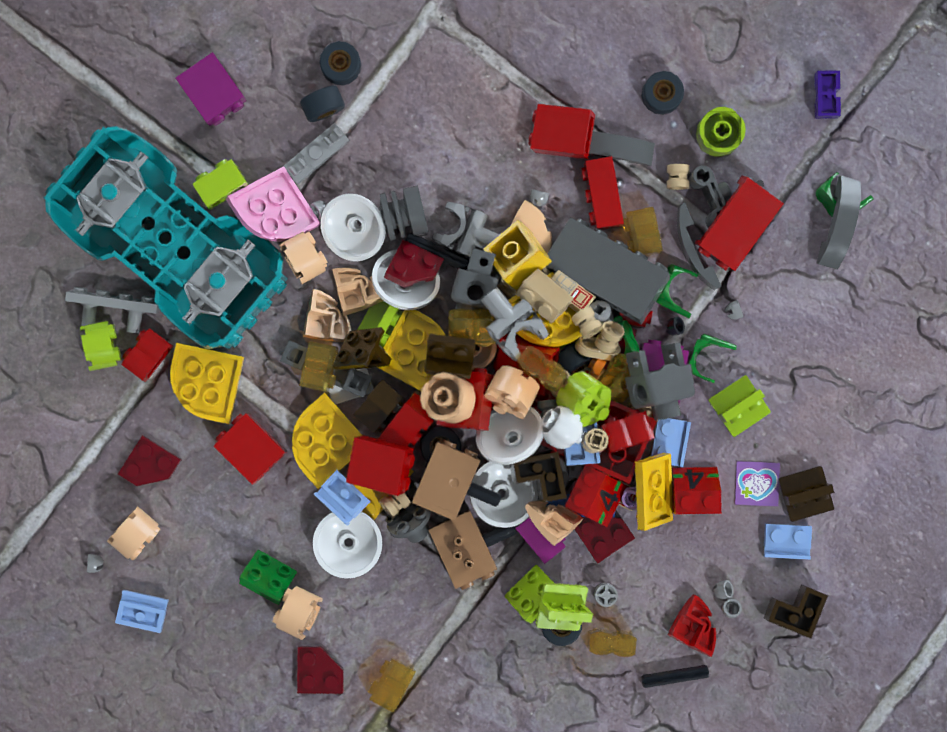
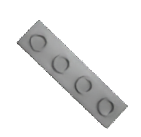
[65,287,160,333]

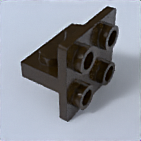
[332,327,392,370]
[424,334,476,379]
[778,466,835,522]

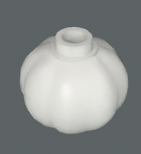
[541,406,585,449]

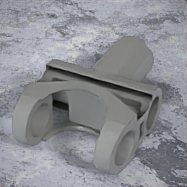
[432,202,500,258]
[481,288,548,361]

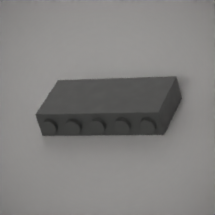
[546,217,670,325]

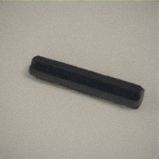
[405,233,469,270]
[641,665,709,688]

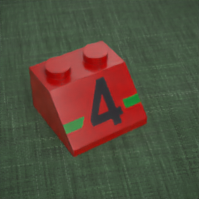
[565,465,627,527]
[671,467,722,514]

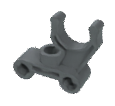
[688,165,777,228]

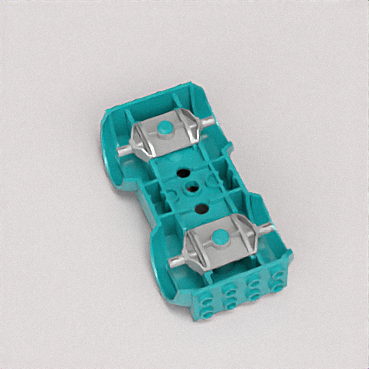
[44,126,288,349]

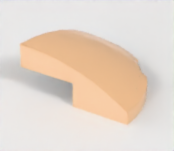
[511,200,552,254]
[332,268,383,316]
[303,289,351,342]
[525,500,583,546]

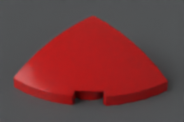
[667,594,716,657]

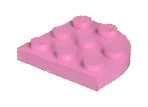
[226,166,321,242]

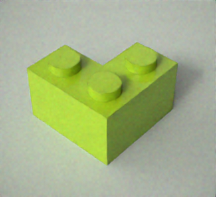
[193,159,249,210]

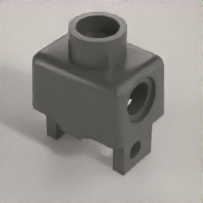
[451,248,500,324]
[625,342,695,421]

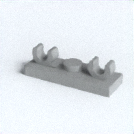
[284,123,350,185]

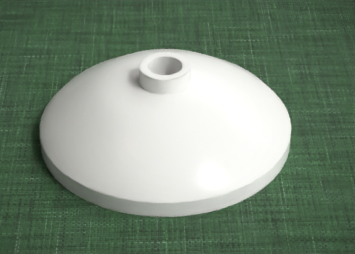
[321,194,385,261]
[372,250,440,310]
[476,407,544,464]
[470,461,538,528]
[313,511,382,578]

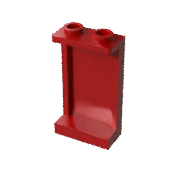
[694,175,784,271]

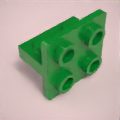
[239,550,297,606]

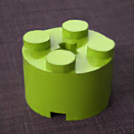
[696,107,746,157]
[80,321,122,371]
[557,372,611,427]

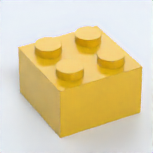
[483,220,552,291]

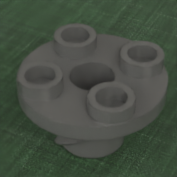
[385,499,430,543]

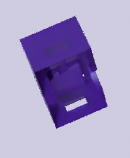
[814,71,841,119]

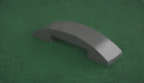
[589,131,655,166]
[816,175,861,270]
[677,203,722,290]
[280,340,373,398]

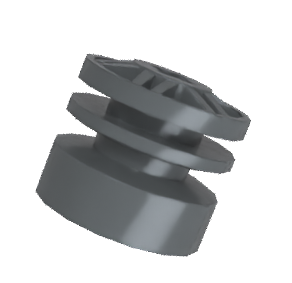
[379,185,428,241]

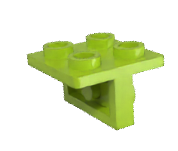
[357,301,403,348]
[708,375,771,437]
[504,565,554,624]
[535,583,593,631]

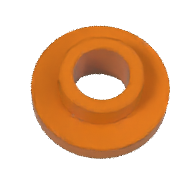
[588,358,608,376]

